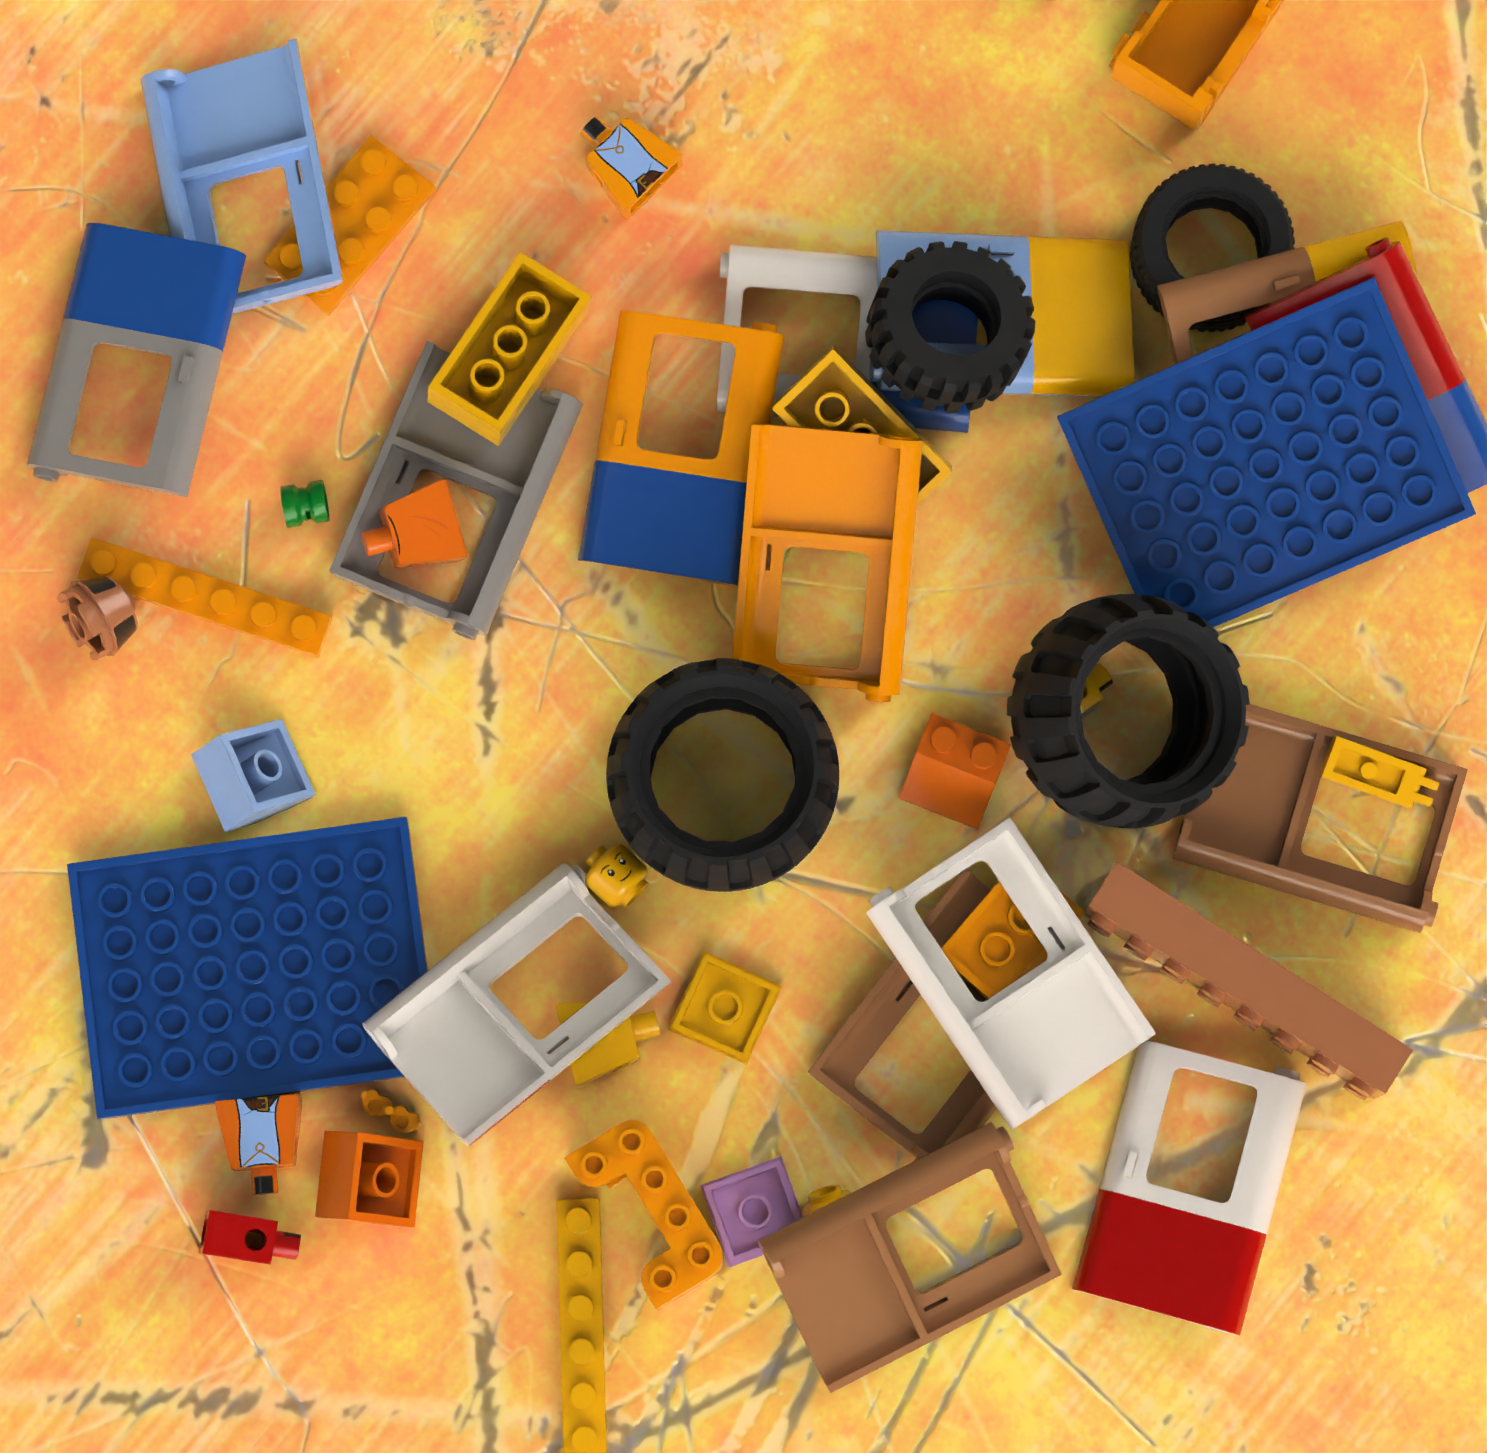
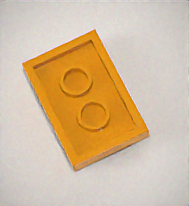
[941,881,1086,1000]

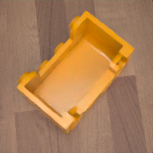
[1109,0,1284,131]
[564,1120,724,1311]

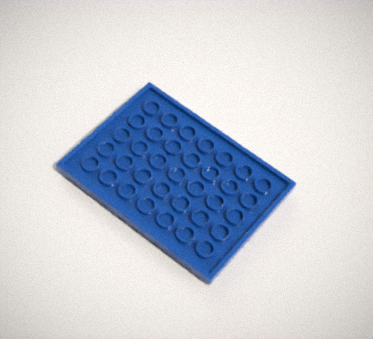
[1057,277,1476,627]
[67,817,428,1120]

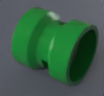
[280,480,330,528]

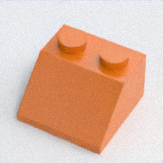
[898,713,1011,830]
[315,1131,424,1227]

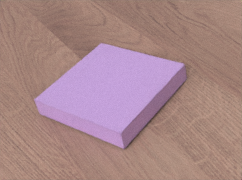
[700,1156,803,1267]

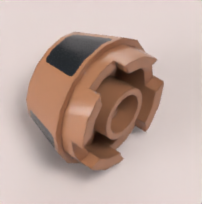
[57,577,138,660]

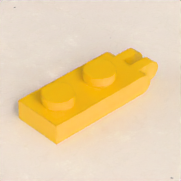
[1319,734,1440,809]

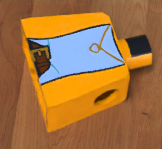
[580,116,683,221]

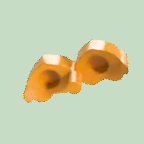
[360,1089,422,1133]

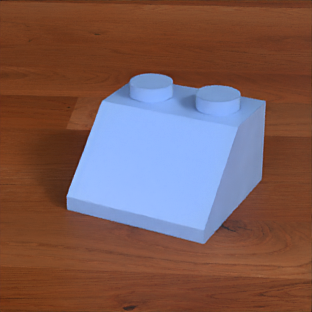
[191,719,316,832]

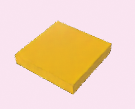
[668,951,782,1065]

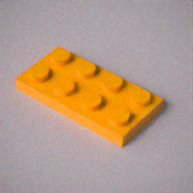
[263,135,436,316]

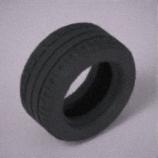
[1130,163,1295,332]

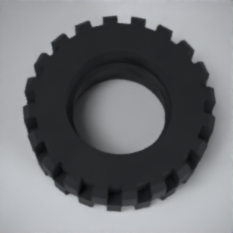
[865,241,1036,413]

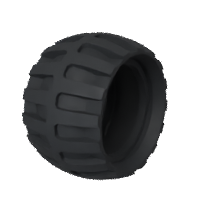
[1007,594,1250,828]
[606,658,839,892]

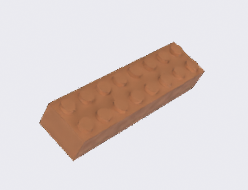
[1084,862,1413,1101]

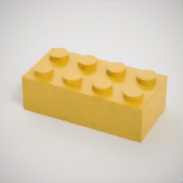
[427,252,591,446]
[772,345,952,505]

